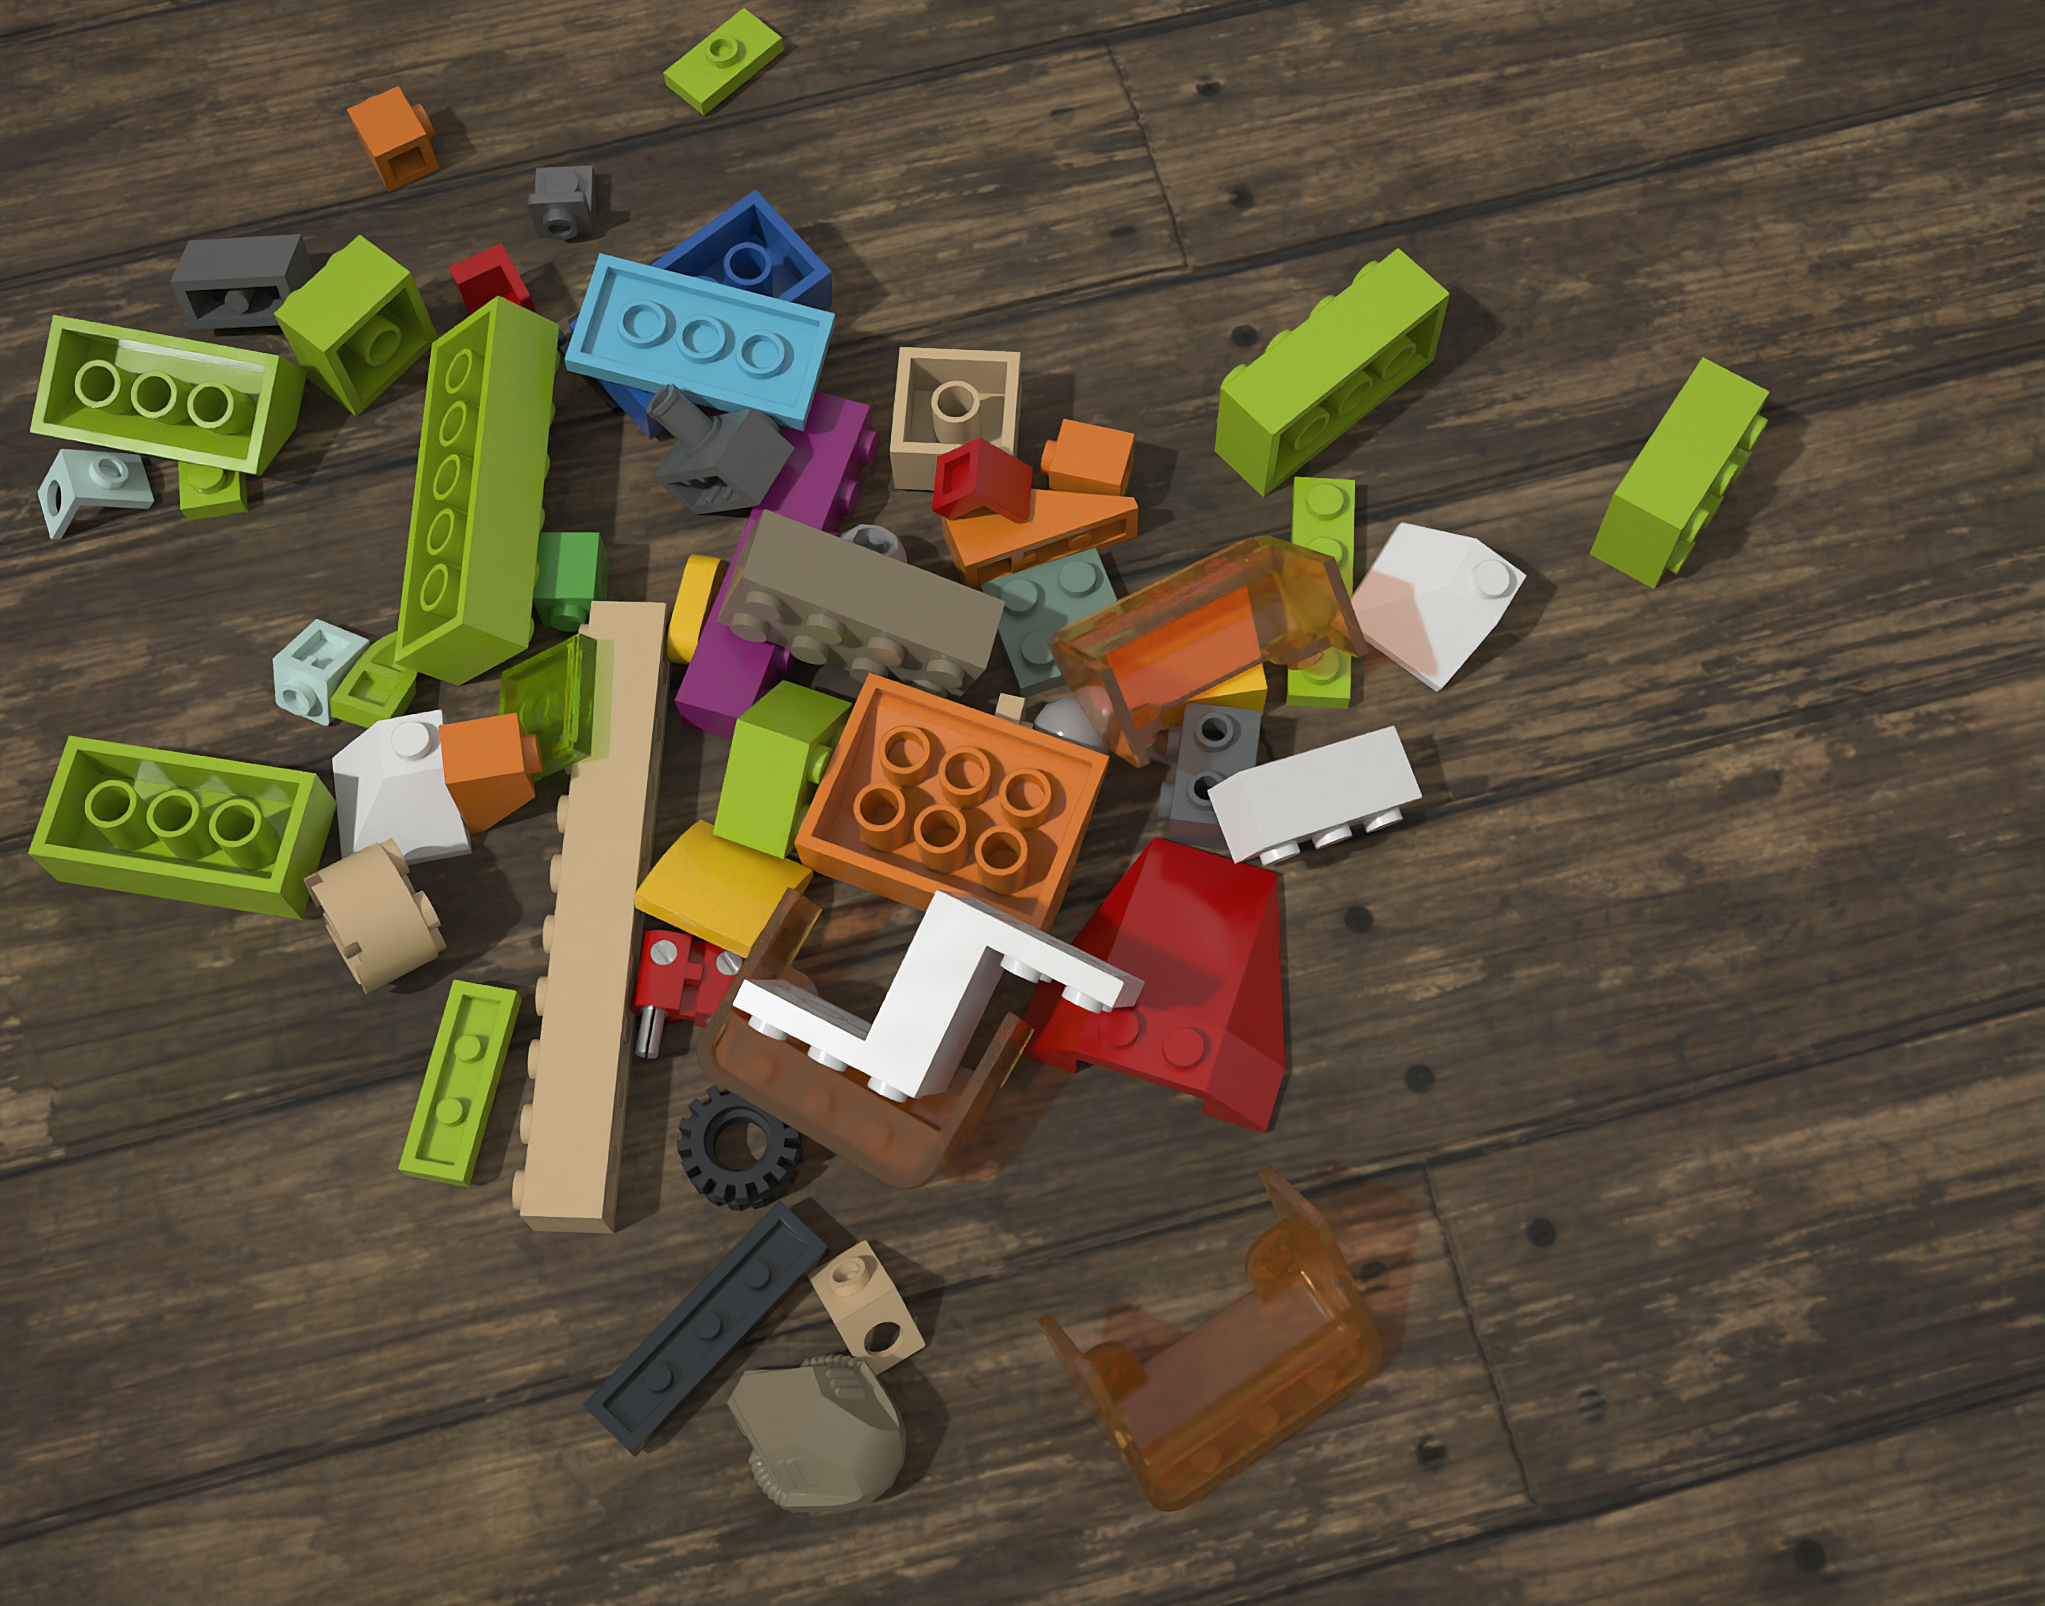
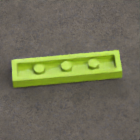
[1286,477,1355,709]

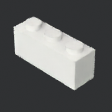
[1207,726,1422,866]

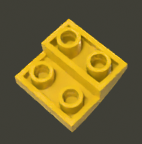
[634,820,813,961]

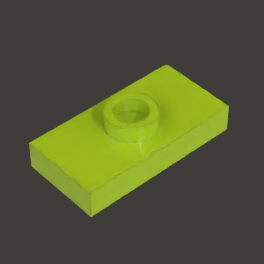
[663,8,784,116]

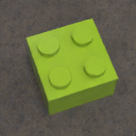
[273,235,439,417]

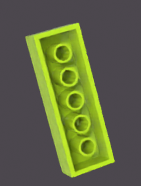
[394,296,560,686]

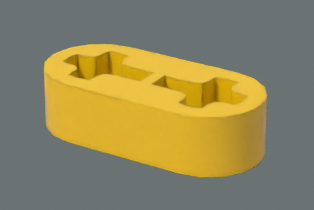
[667,554,726,665]

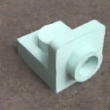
[273,619,370,726]

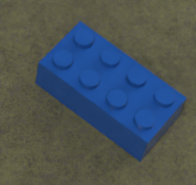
[569,189,832,440]

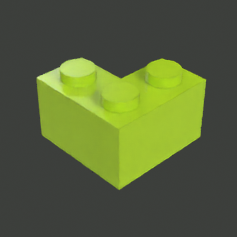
[713,680,853,859]

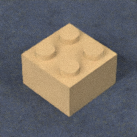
[890,347,1022,490]

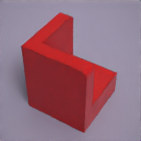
[448,243,537,315]
[932,437,1033,523]

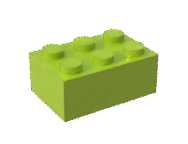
[1590,357,1770,589]

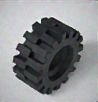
[677,1080,804,1211]

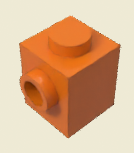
[347,86,440,192]
[1040,419,1135,497]

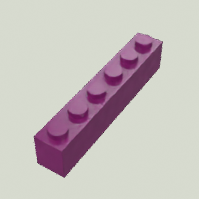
[675,391,880,740]

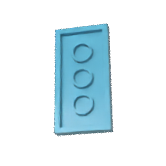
[564,253,835,431]

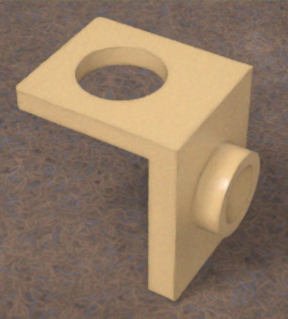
[808,1240,926,1376]

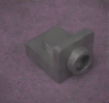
[527,166,596,240]

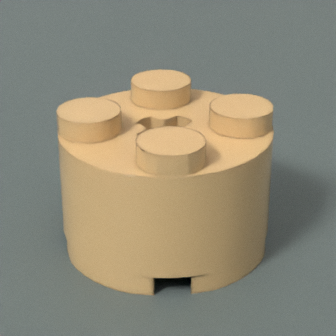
[304,838,447,994]

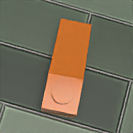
[941,489,1138,591]

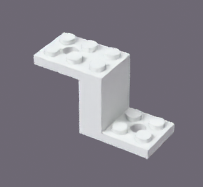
[733,890,1145,1103]

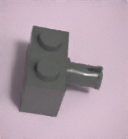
[646,383,795,515]

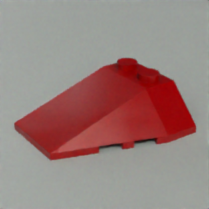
[1013,836,1285,1134]

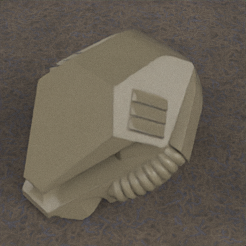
[727,1354,906,1513]

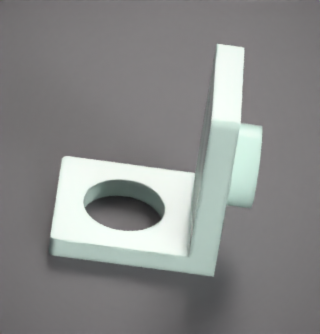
[38,449,154,540]

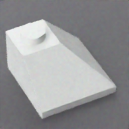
[1337,522,1527,692]
[332,709,472,865]

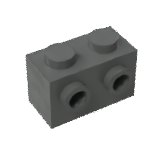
[170,234,316,330]
[1158,702,1262,851]

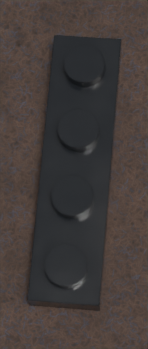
[583,1200,831,1457]

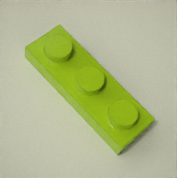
[398,980,522,1188]

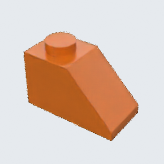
[439,712,543,834]

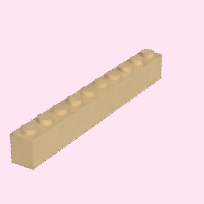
[512,601,672,1234]

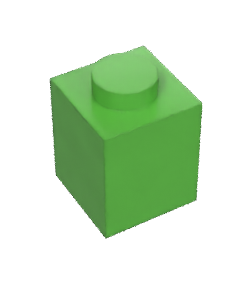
[533,532,610,632]

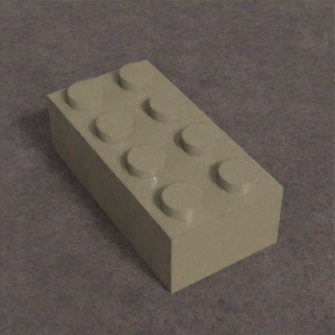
[716,509,1006,702]

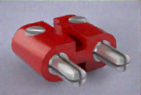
[630,930,756,1068]

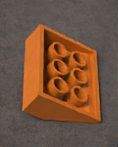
[794,672,1110,934]

